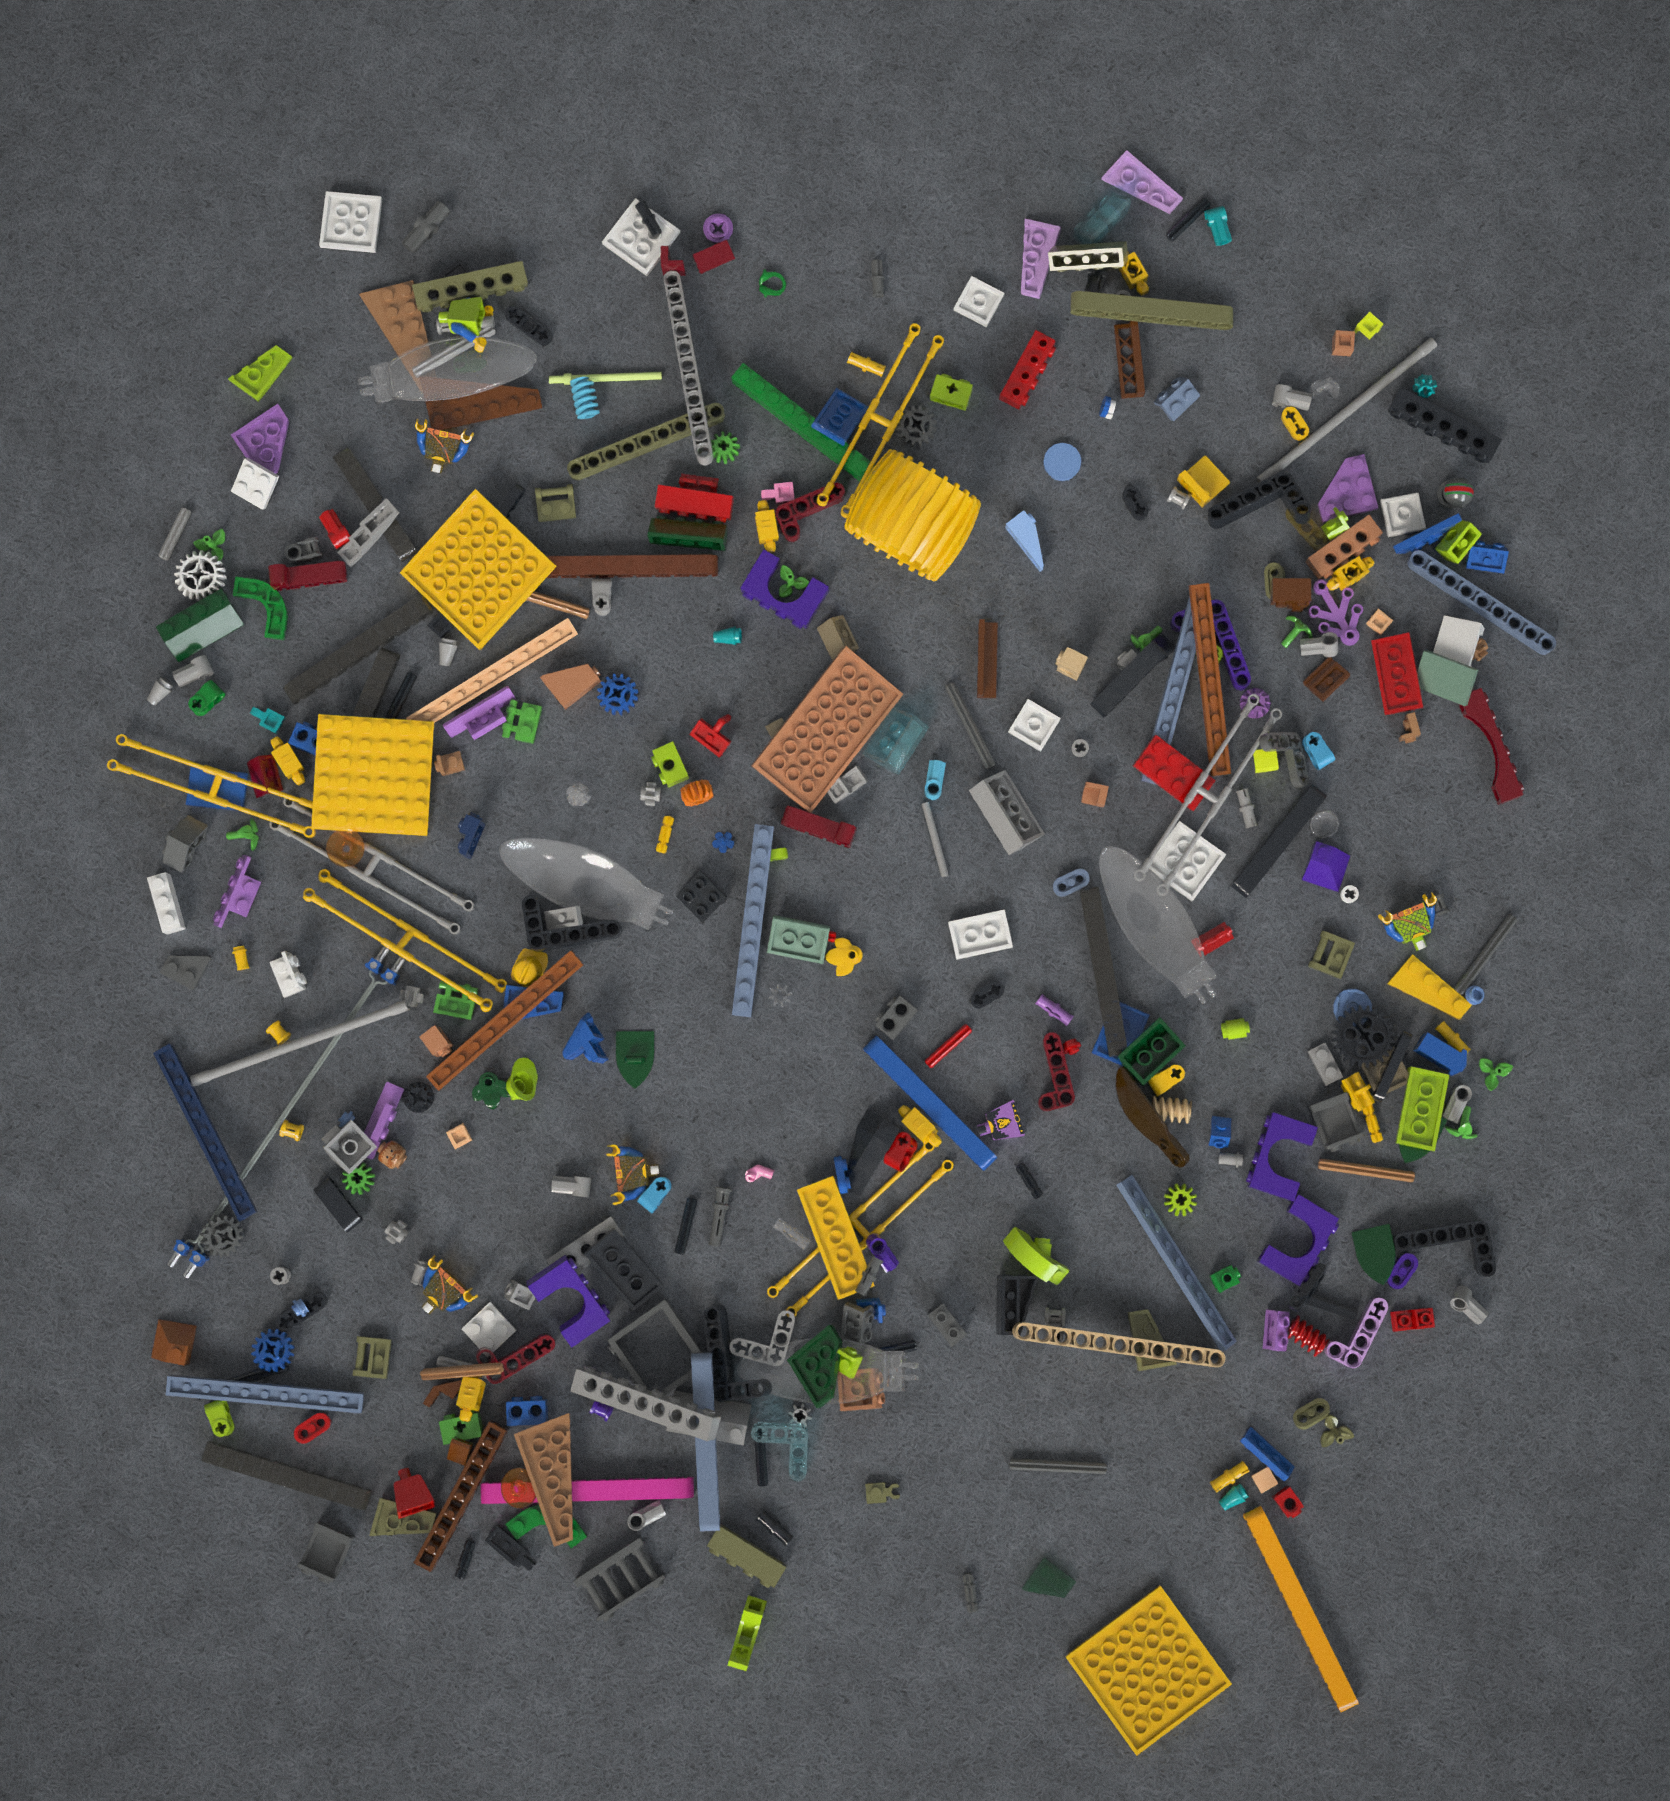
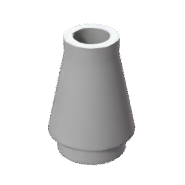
[439,638,458,667]
[147,677,173,706]

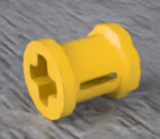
[266,1020,291,1046]
[280,1119,304,1141]

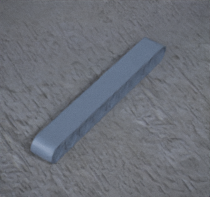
[1407,550,1556,655]
[691,1353,720,1532]

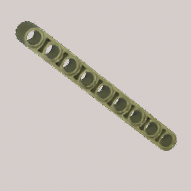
[1070,291,1233,330]
[567,403,725,480]

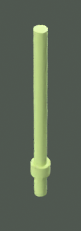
[549,372,662,385]

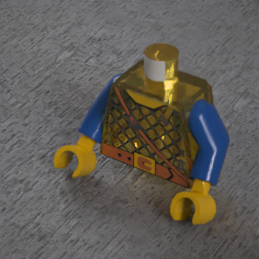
[415,419,474,474]
[606,1145,660,1205]
[422,1255,478,1314]

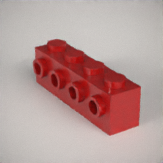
[999,330,1056,410]
[655,485,734,523]

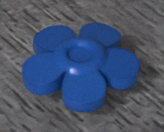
[712,832,734,853]

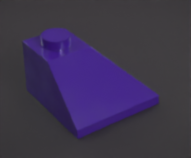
[1302,841,1350,892]

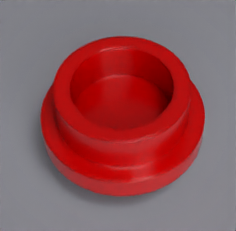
[1062,1039,1081,1055]

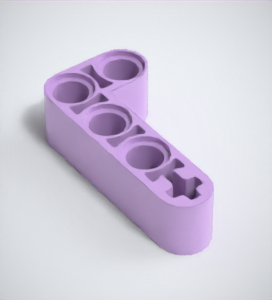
[1324,1297,1388,1368]

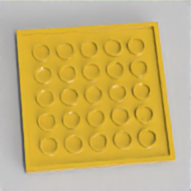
[400,489,557,650]
[311,714,434,836]
[1065,1585,1232,1756]

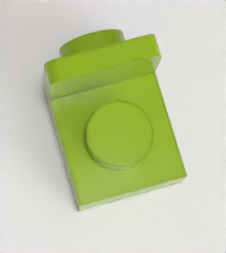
[1321,507,1349,540]
[837,1347,863,1378]

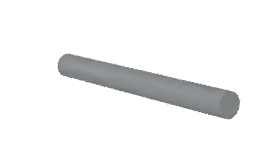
[922,802,949,877]

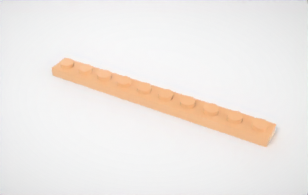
[406,618,578,723]

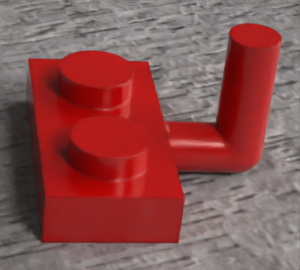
[689,714,732,757]

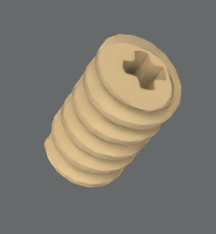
[1151,1096,1192,1124]

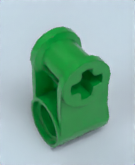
[188,680,225,716]

